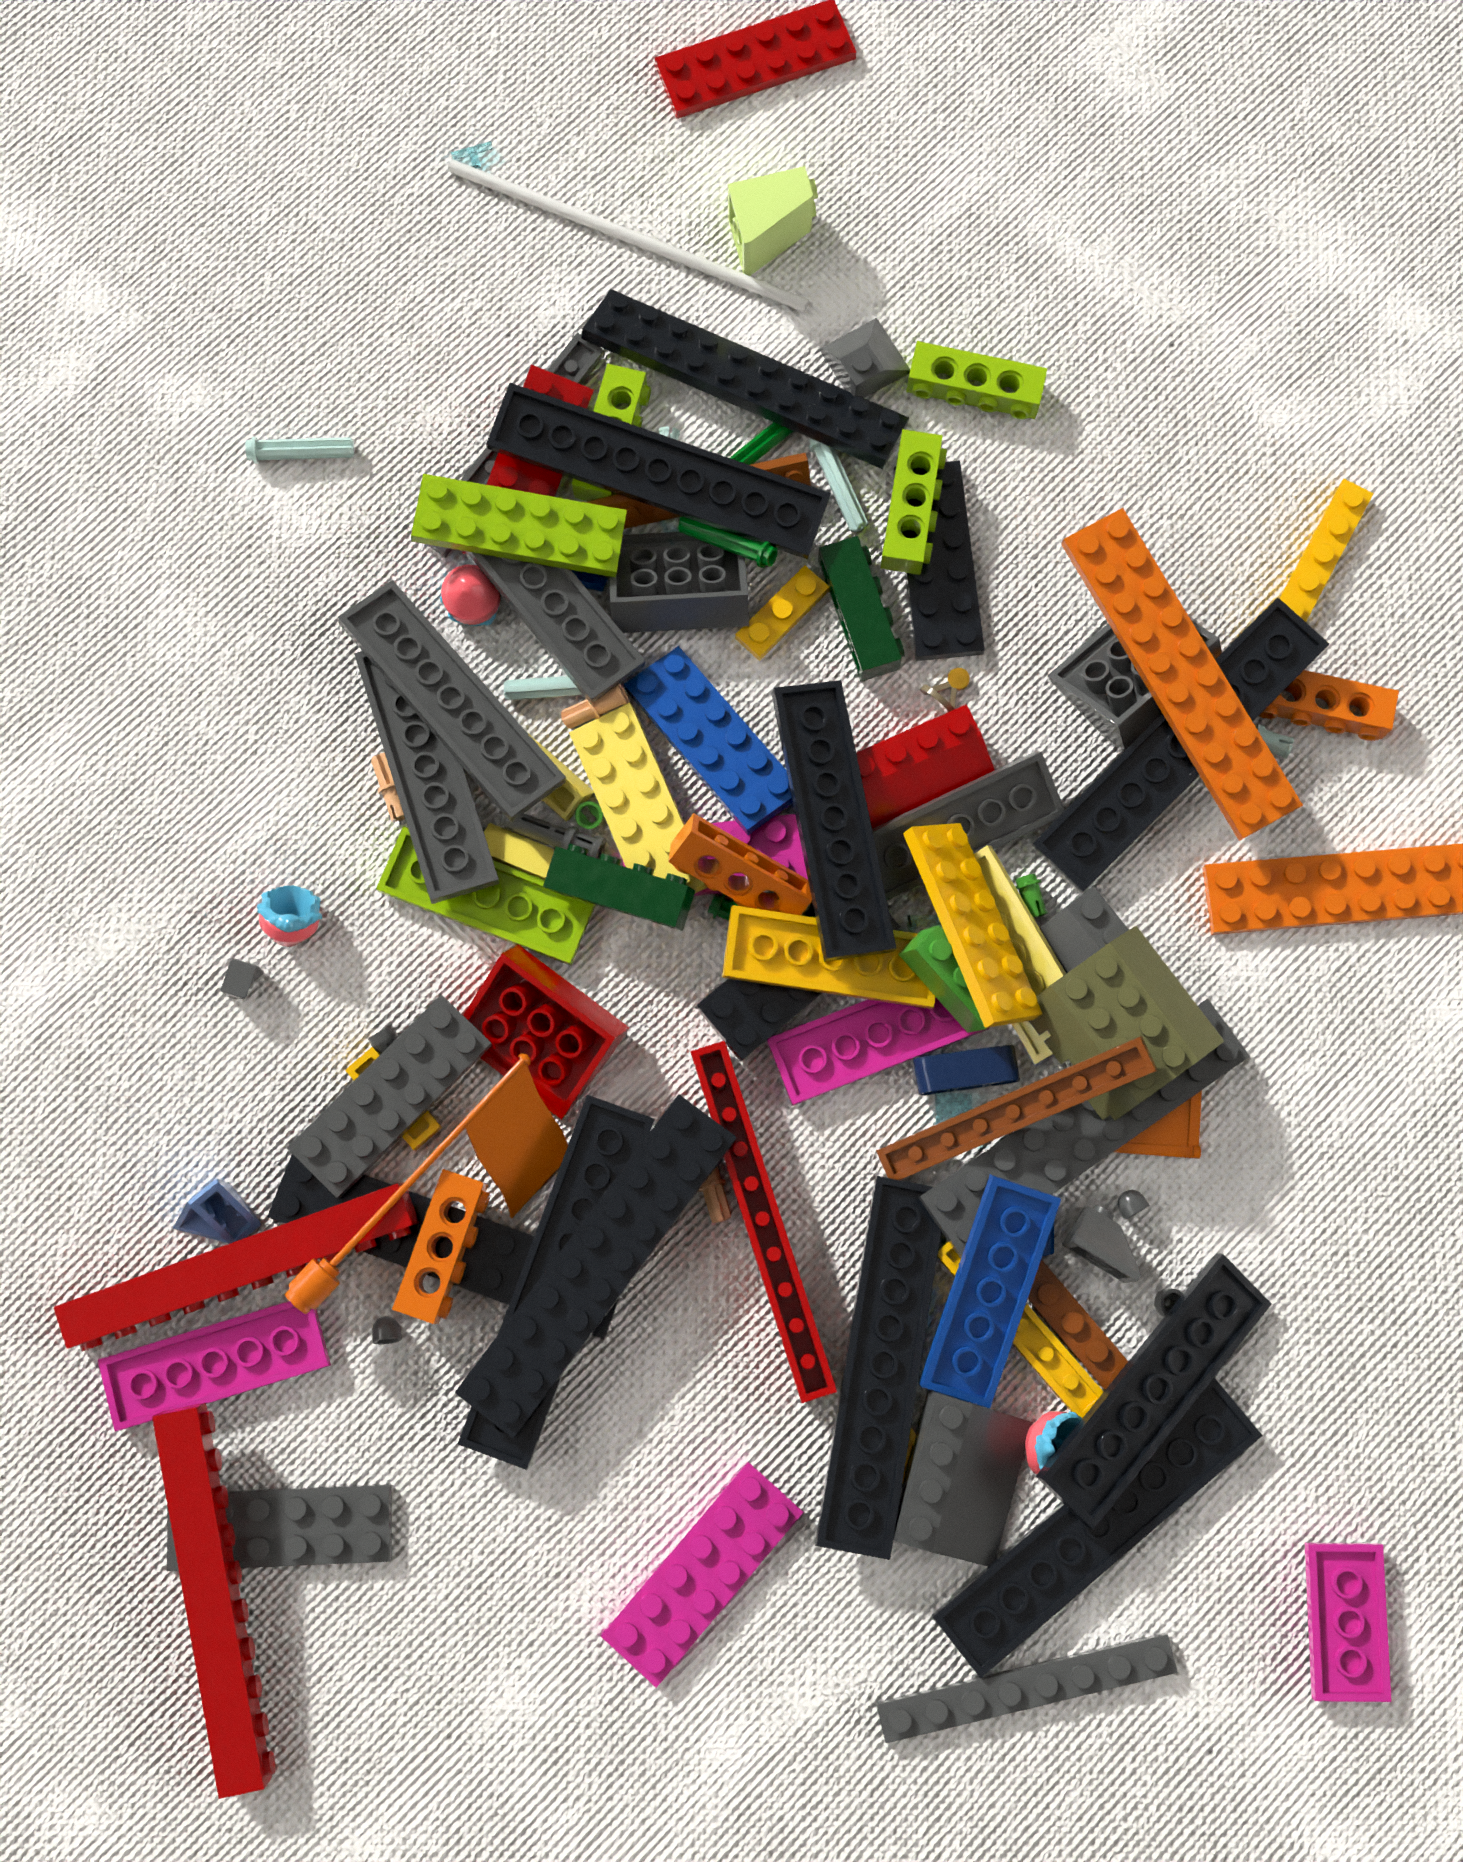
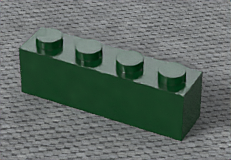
[818,536,905,682]
[543,844,695,931]

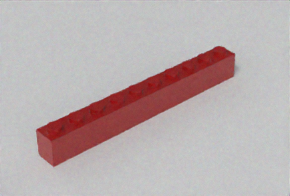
[690,1040,837,1403]
[53,1182,419,1352]
[152,1402,276,1799]

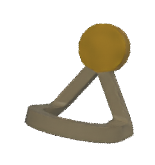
[919,668,970,712]

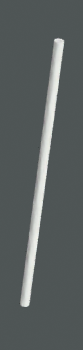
[448,159,809,312]

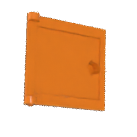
[1114,1090,1202,1159]

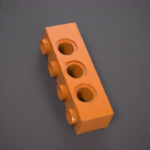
[1259,670,1399,741]
[668,813,812,915]
[392,1169,491,1324]

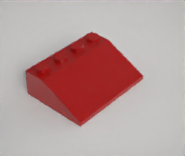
[856,704,995,829]
[463,944,630,1120]

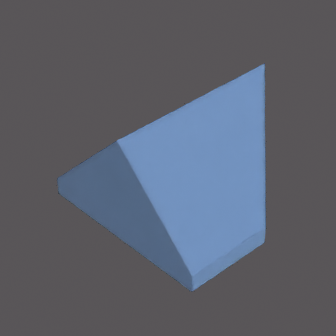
[173,1178,262,1244]

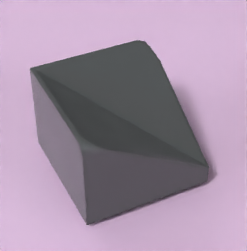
[220,959,264,999]

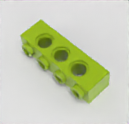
[906,341,1048,419]
[572,363,651,501]
[880,429,947,575]

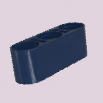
[913,1045,1020,1095]

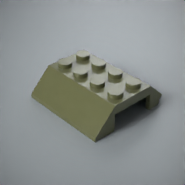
[1029,926,1224,1121]

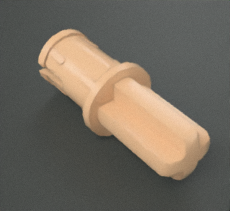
[561,684,629,729]
[371,753,405,822]
[699,1166,731,1223]

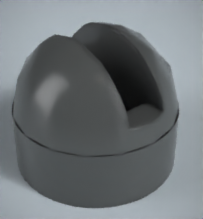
[367,1024,398,1054]
[1117,1190,1150,1220]
[1154,1288,1183,1317]
[372,1316,402,1345]

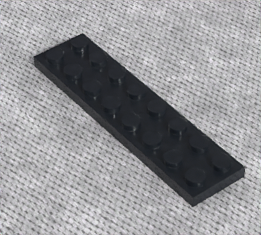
[771,680,896,962]
[1036,1253,1272,1530]

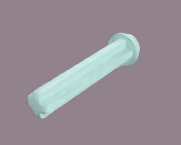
[245,436,354,464]
[809,438,868,532]
[503,676,583,700]

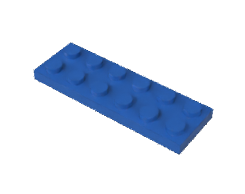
[624,646,793,835]
[919,1174,1061,1409]

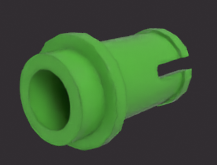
[1015,873,1048,918]

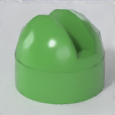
[575,801,603,829]

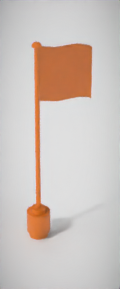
[284,1054,568,1314]

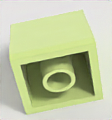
[728,166,818,276]

